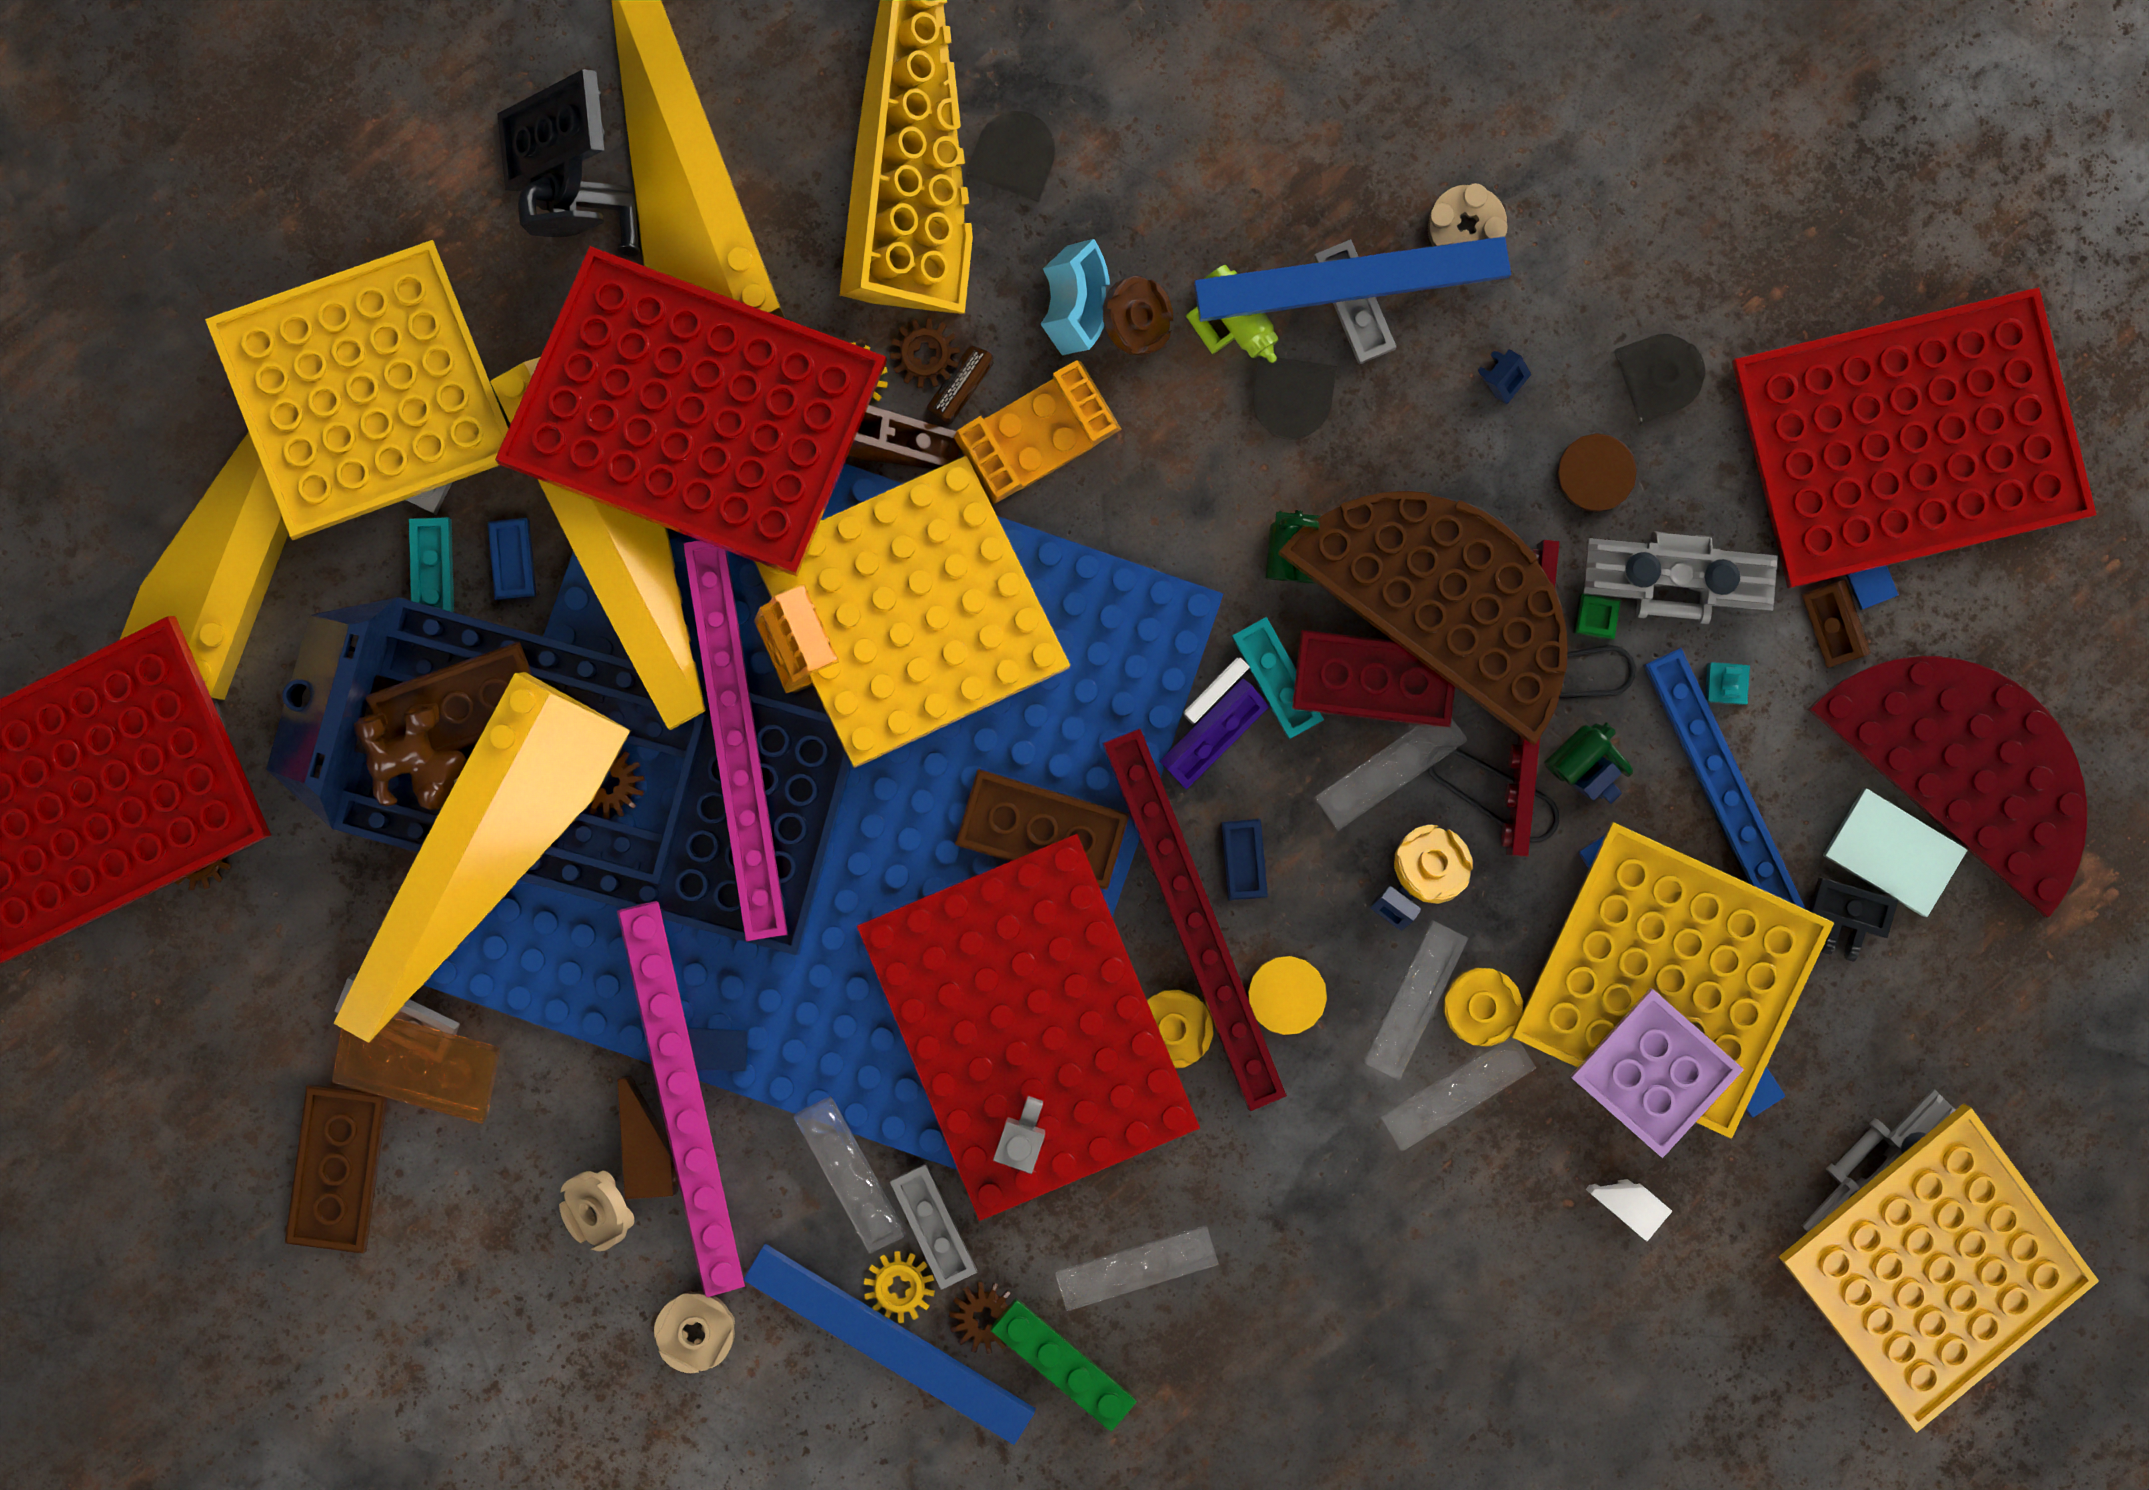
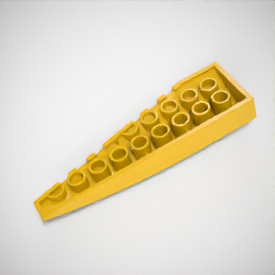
[611,0,785,318]
[839,0,973,314]
[490,357,705,730]
[120,431,289,700]
[333,672,631,1043]

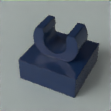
[1478,349,1531,404]
[1572,757,1622,804]
[1370,885,1421,931]

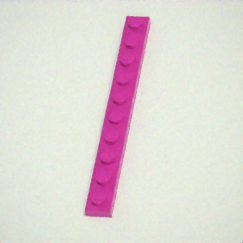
[683,540,788,941]
[617,901,745,1298]

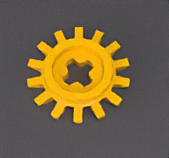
[864,1251,935,1323]

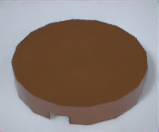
[1103,275,1173,356]
[1556,433,1637,513]

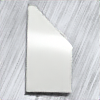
[1586,1179,1672,1241]

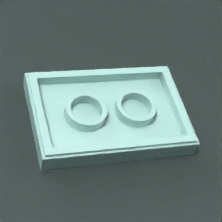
[1823,788,1967,917]

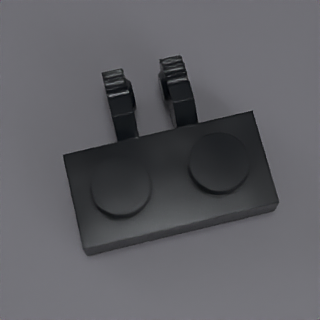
[1809,878,1898,962]

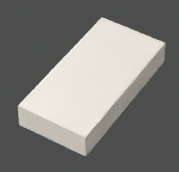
[1183,658,1250,725]

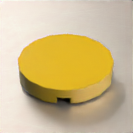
[1394,825,1473,904]
[1248,956,1327,1035]
[1443,968,1523,1046]
[1147,989,1213,1068]

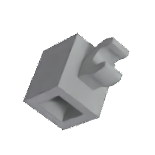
[993,1096,1045,1174]

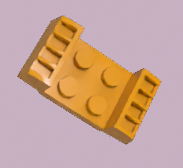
[953,360,1122,505]
[754,585,839,694]

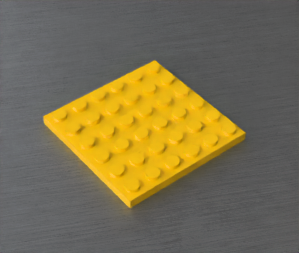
[205,240,508,541]
[754,455,1071,768]
[1511,822,1834,1139]
[1779,1104,2099,1433]

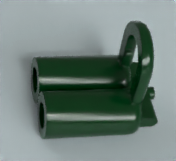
[1265,510,1321,584]
[1544,722,1633,786]

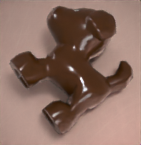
[354,703,467,810]

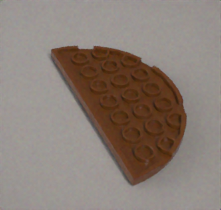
[1279,491,1568,746]

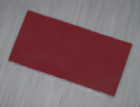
[1292,630,1455,728]

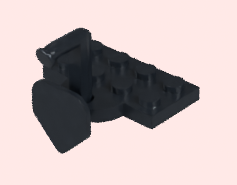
[497,69,640,256]

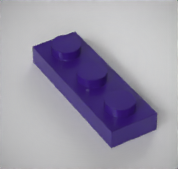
[1159,678,1270,790]

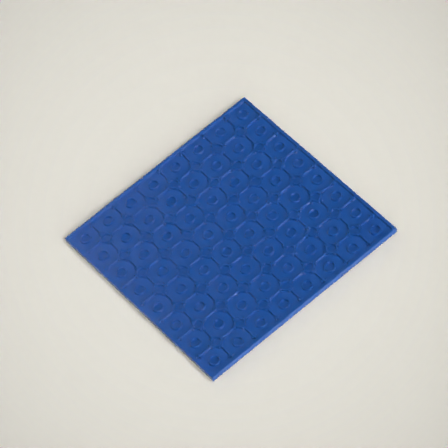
[424,463,1224,1170]

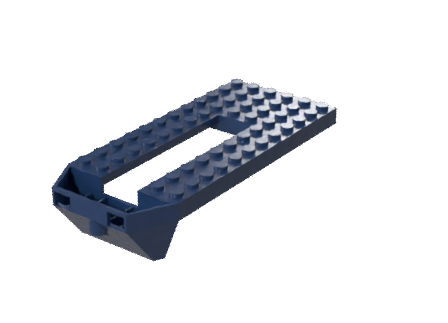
[266,597,852,955]

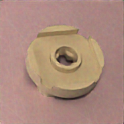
[1428,184,1508,246]
[559,1171,634,1251]
[654,1291,735,1373]

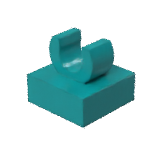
[1705,662,1750,705]

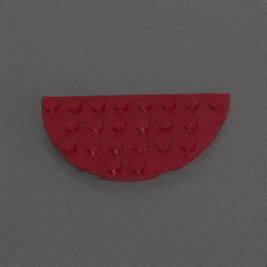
[1807,656,2087,917]

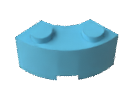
[1041,239,1110,355]

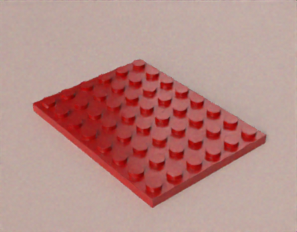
[495,246,887,577]
[1732,287,2097,589]
[0,616,272,964]
[857,834,1200,1221]

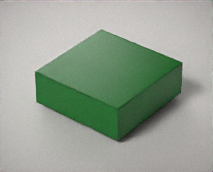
[1573,594,1621,640]

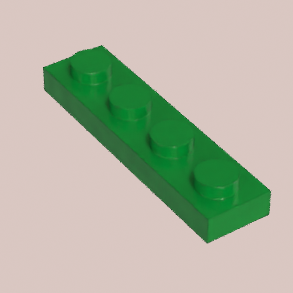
[990,1298,1137,1432]

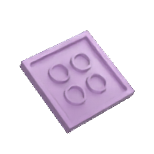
[1570,988,1744,1158]

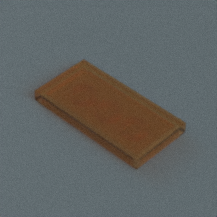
[332,1018,500,1124]

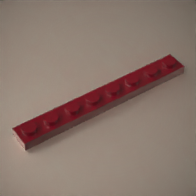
[1501,540,1560,857]

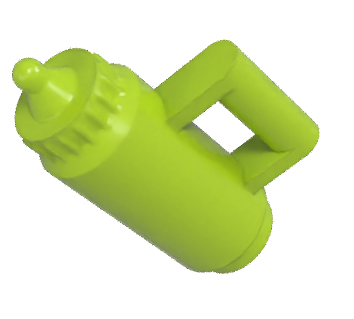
[1186,265,1279,363]

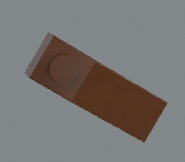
[848,405,959,469]
[617,1076,679,1199]

